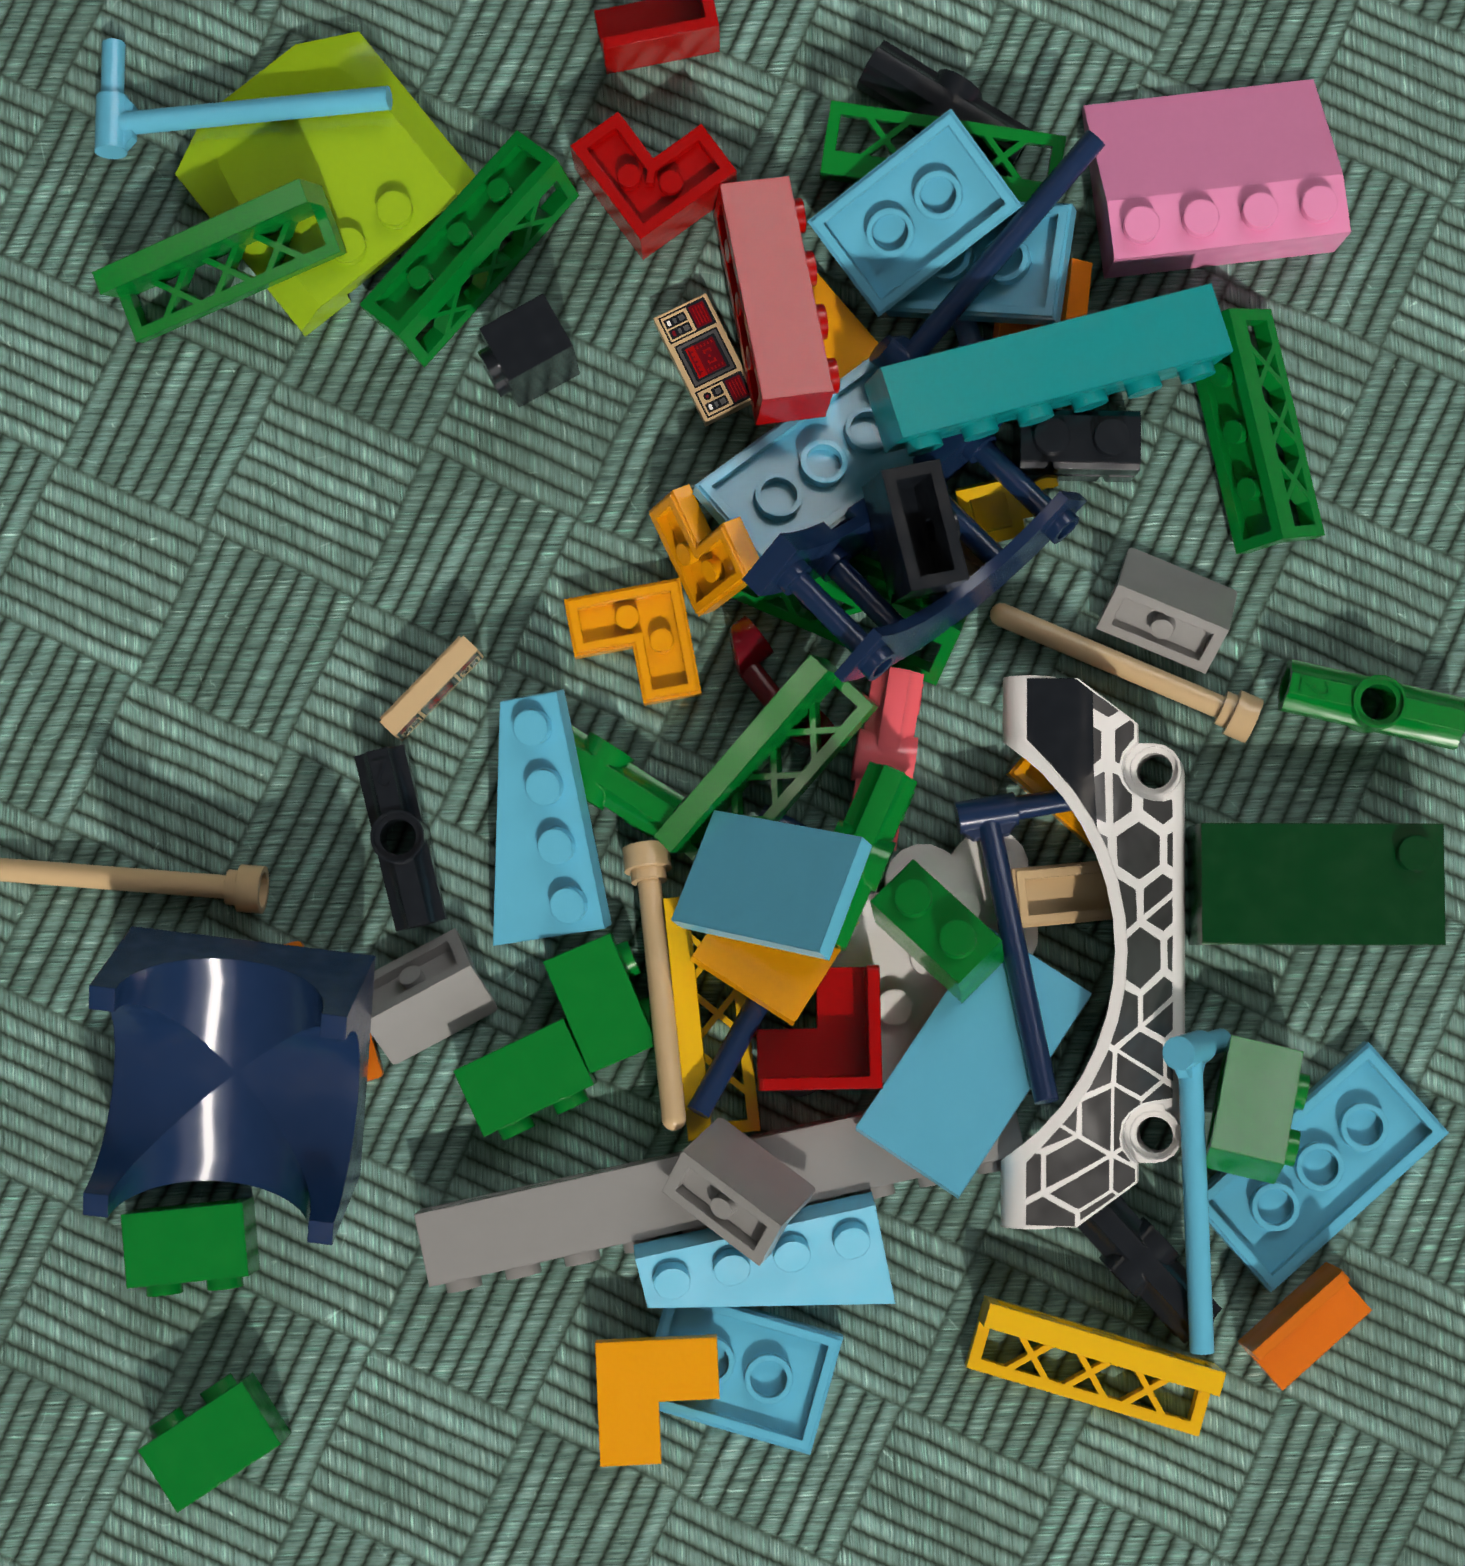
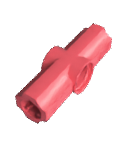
[849,667,924,851]

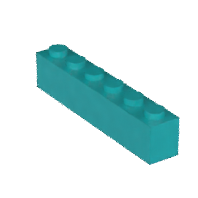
[864,283,1233,457]

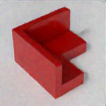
[594,0,720,74]
[570,112,737,260]
[756,965,883,1091]

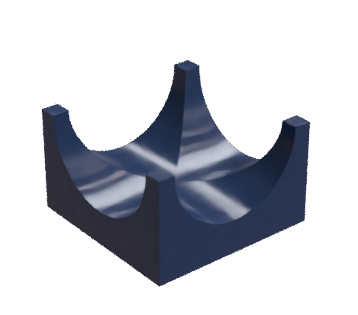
[83,926,376,1245]

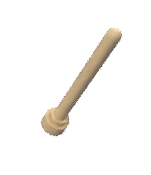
[990,603,1264,743]
[622,840,686,1131]
[0,858,269,914]

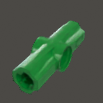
[1277,659,1465,750]
[571,725,685,840]
[833,762,917,951]

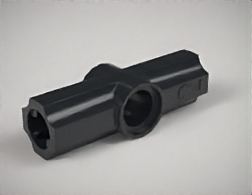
[857,40,1033,176]
[354,744,448,932]
[1077,1196,1222,1344]

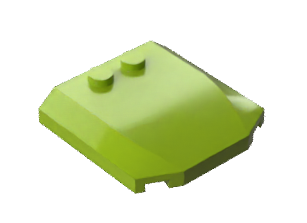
[175,31,476,337]

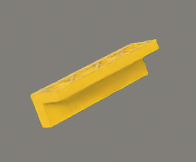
[663,897,761,1141]
[965,1295,1226,1437]

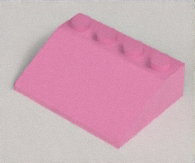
[1082,79,1351,279]

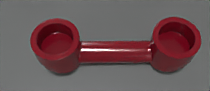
[730,616,848,750]

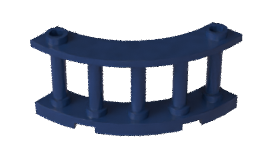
[742,423,1087,682]

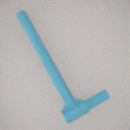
[94,38,393,159]
[1162,1028,1231,1355]

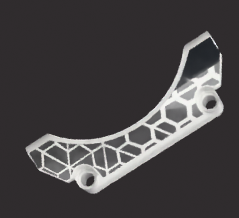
[1001,675,1185,1229]

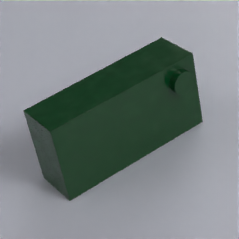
[1188,823,1446,946]

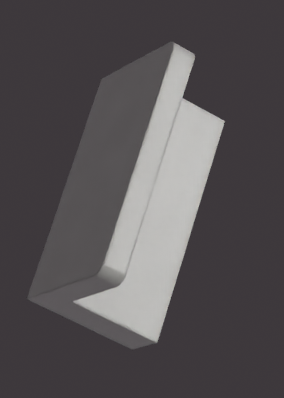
[1096,548,1237,674]
[370,928,497,1064]
[662,1118,815,1266]

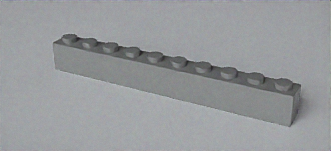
[414,1110,1023,1293]

